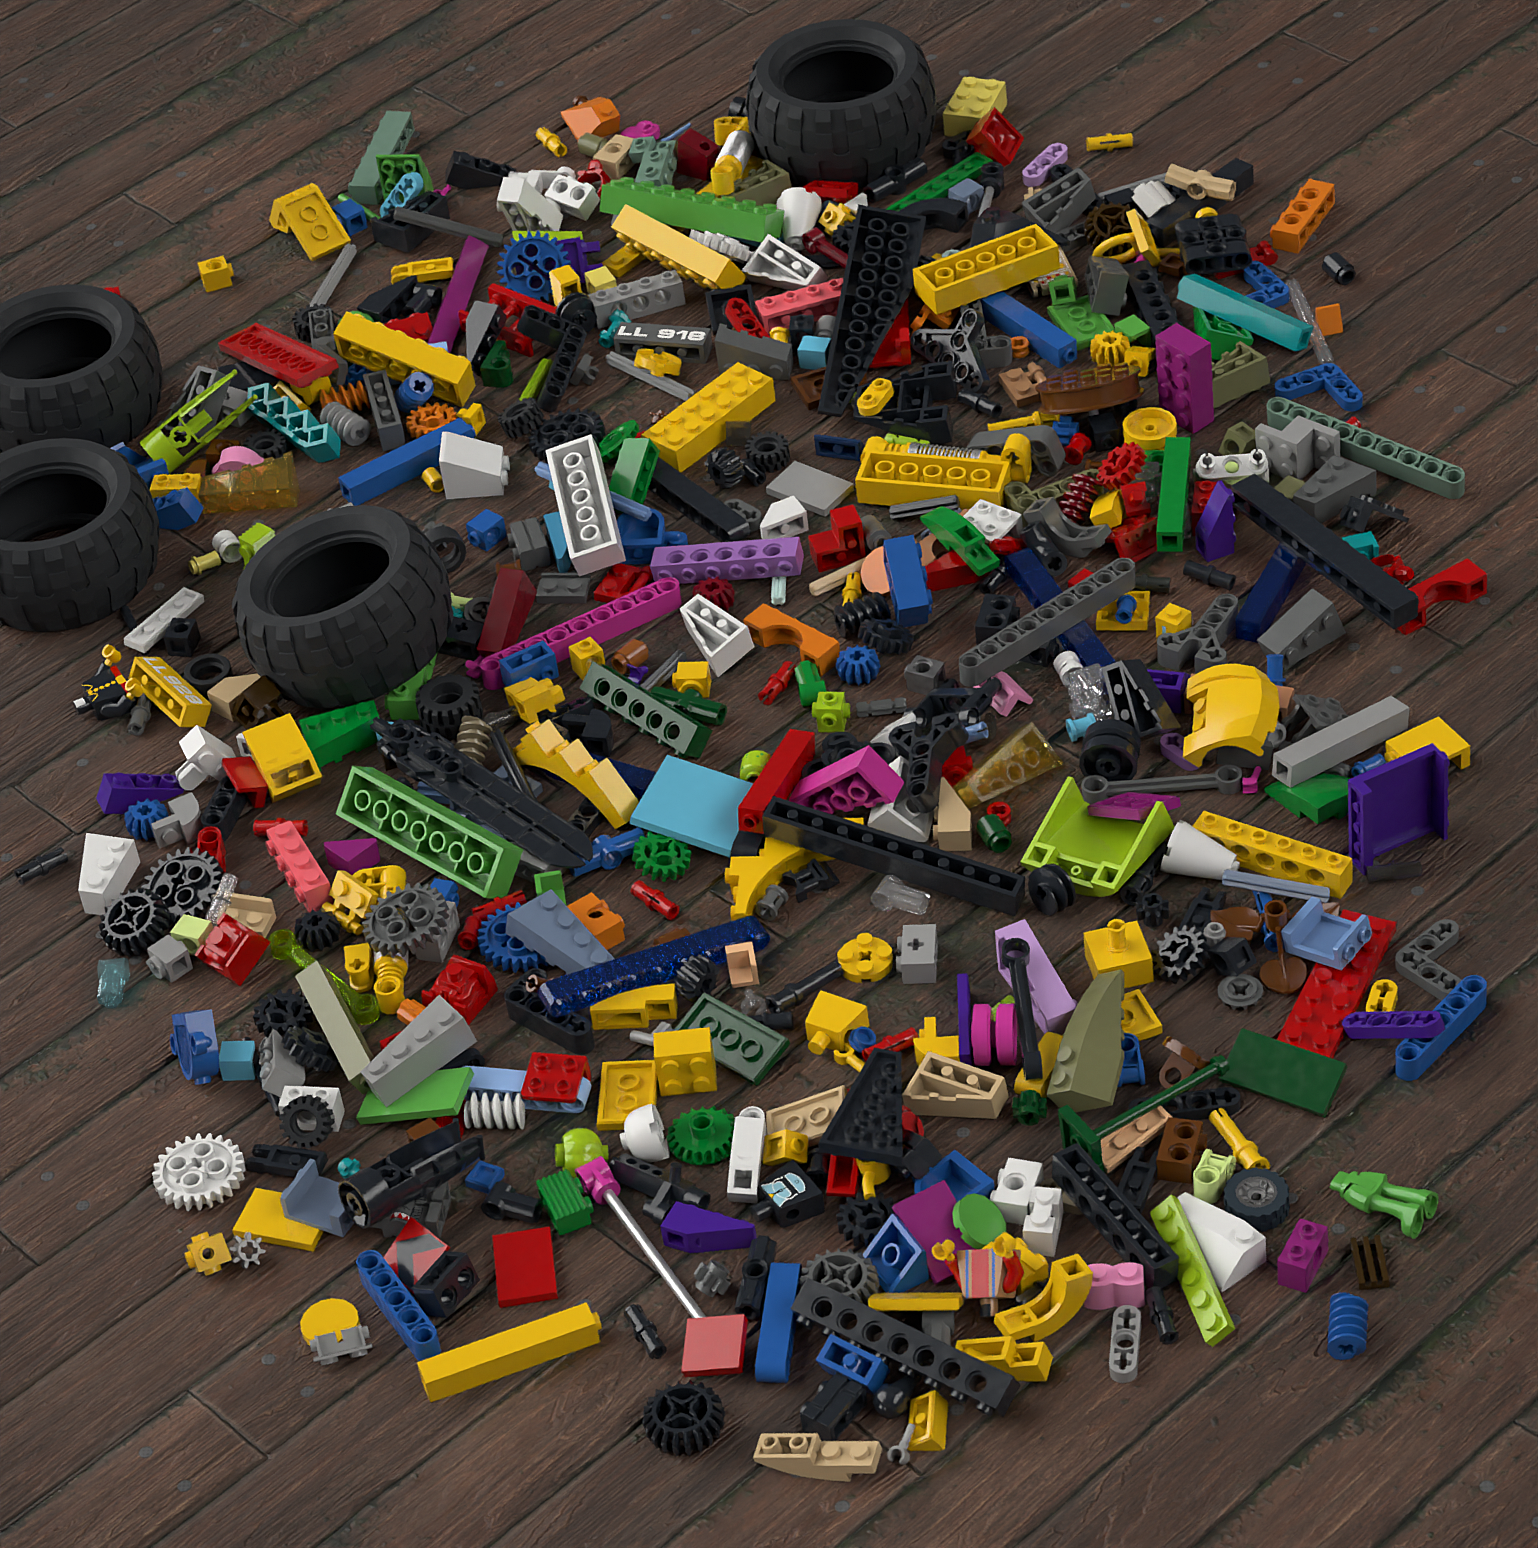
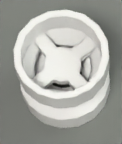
[212,530,242,563]
[1053,651,1086,687]

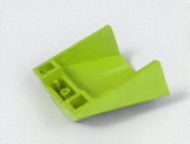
[1020,776,1175,897]

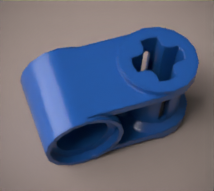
[1117,1033,1145,1088]

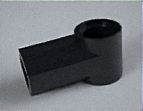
[402,283,443,318]
[481,1181,544,1224]

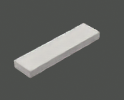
[124,587,204,653]

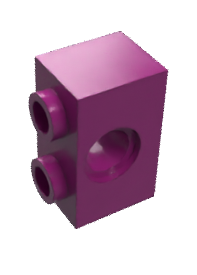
[1277,1218,1328,1293]

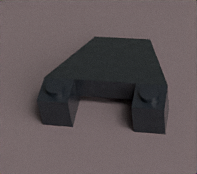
[854,361,958,445]

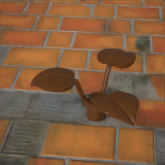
[1210,900,1340,994]

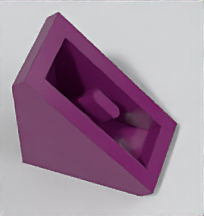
[324,838,381,875]

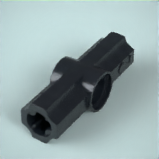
[864,157,928,204]
[735,1235,778,1320]

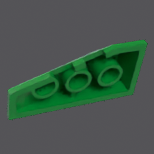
[1193,306,1253,362]

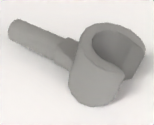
[887,1423,916,1465]

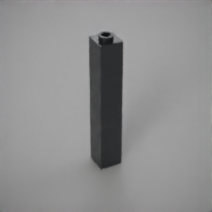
[1146,158,1254,248]

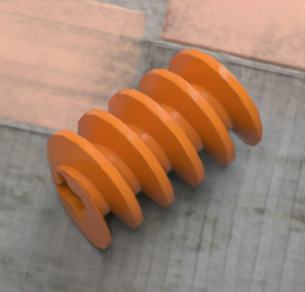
[319,380,370,412]

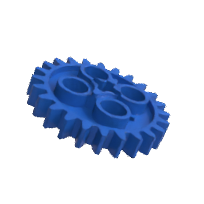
[497,230,571,303]
[477,902,549,973]

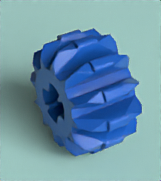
[836,644,880,686]
[124,798,168,842]

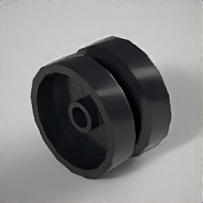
[1079,719,1141,782]

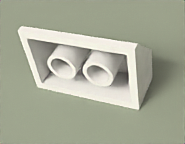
[867,756,934,842]

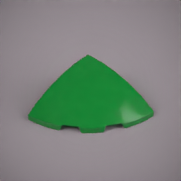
[1264,773,1351,824]

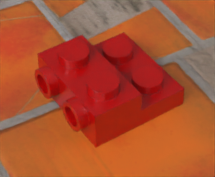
[803,180,858,204]

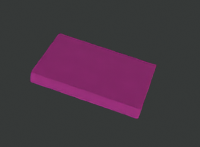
[1087,792,1181,820]
[892,1180,976,1285]

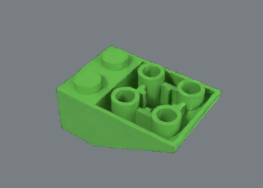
[376,154,433,209]

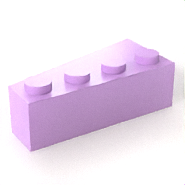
[995,919,1078,1035]

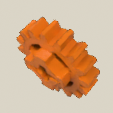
[406,402,457,439]

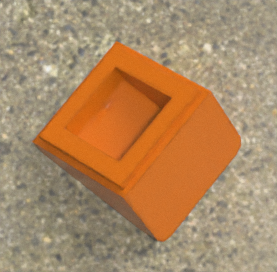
[1315,303,1343,336]

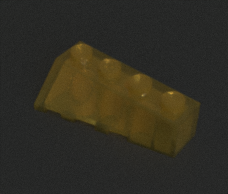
[198,452,300,514]
[952,722,1064,809]

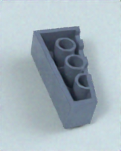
[506,889,618,994]

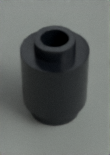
[1322,252,1356,285]

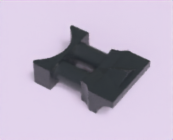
[782,858,840,903]

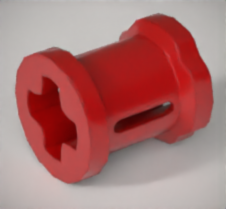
[1064,433,1092,465]

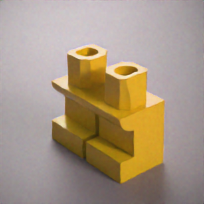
[504,677,565,724]

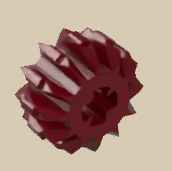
[692,576,735,613]

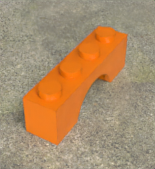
[743,603,840,677]

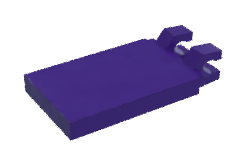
[516,237,603,289]

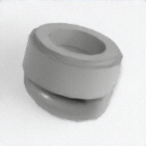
[1266,722,1286,749]

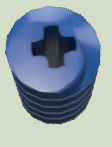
[394,372,434,413]
[1327,1292,1368,1360]

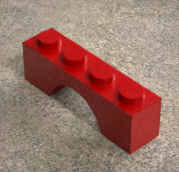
[1397,558,1487,635]

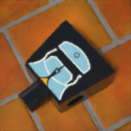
[750,1160,825,1228]

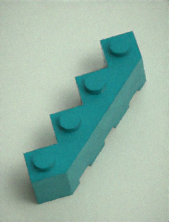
[247,383,341,463]

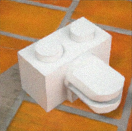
[175,725,236,790]

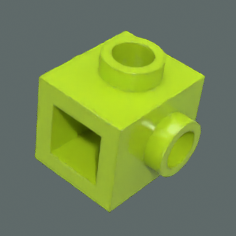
[812,692,850,733]

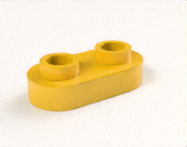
[857,378,894,416]

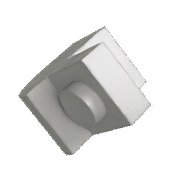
[151,792,203,848]

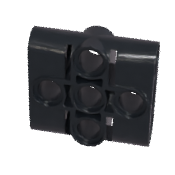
[1174,214,1252,275]

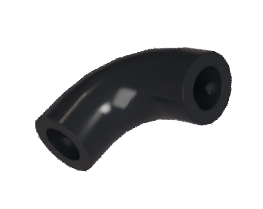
[1019,520,1067,576]

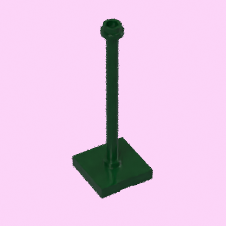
[1058,1055,1230,1173]

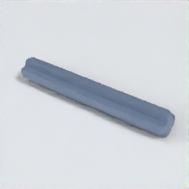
[1222,869,1330,903]

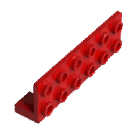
[869,298,911,368]

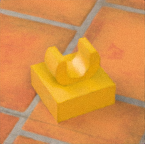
[456,403,486,435]

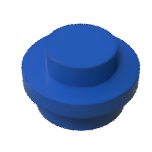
[848,1026,876,1053]

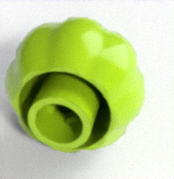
[555,1128,608,1178]

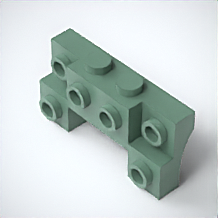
[628,136,678,187]

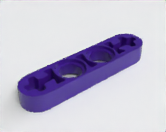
[1342,1011,1445,1039]

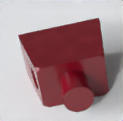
[677,128,719,181]

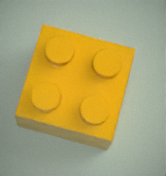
[653,1027,717,1096]

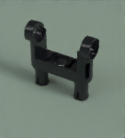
[903,677,1002,729]

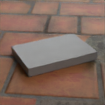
[766,461,854,517]

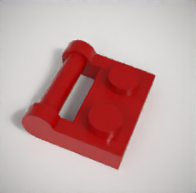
[593,563,653,603]

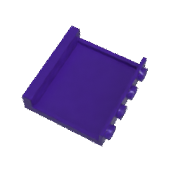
[1348,743,1449,876]

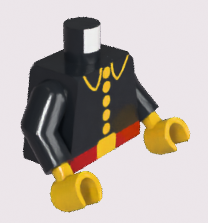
[73,644,143,721]

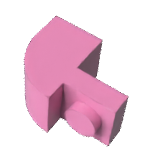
[210,446,266,490]

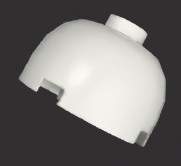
[620,1104,670,1162]

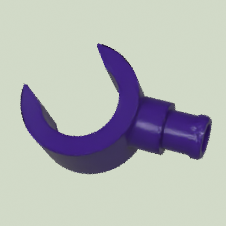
[626,664,648,685]

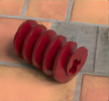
[1059,474,1103,524]

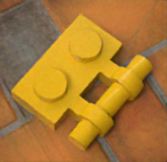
[322,870,379,935]

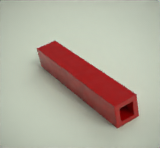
[738,729,815,834]

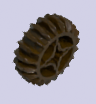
[1084,201,1143,257]

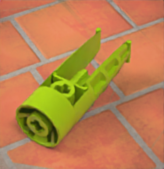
[139,369,258,474]

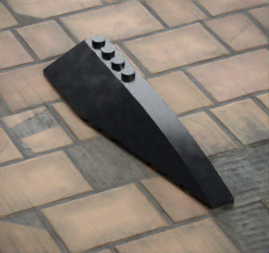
[818,204,926,418]

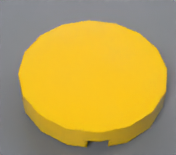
[300,1298,360,1345]

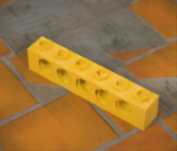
[1193,811,1353,899]

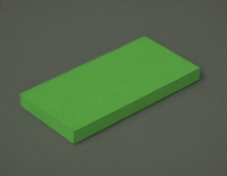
[356,1067,474,1125]

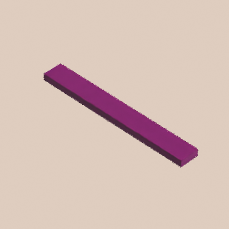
[427,235,489,353]

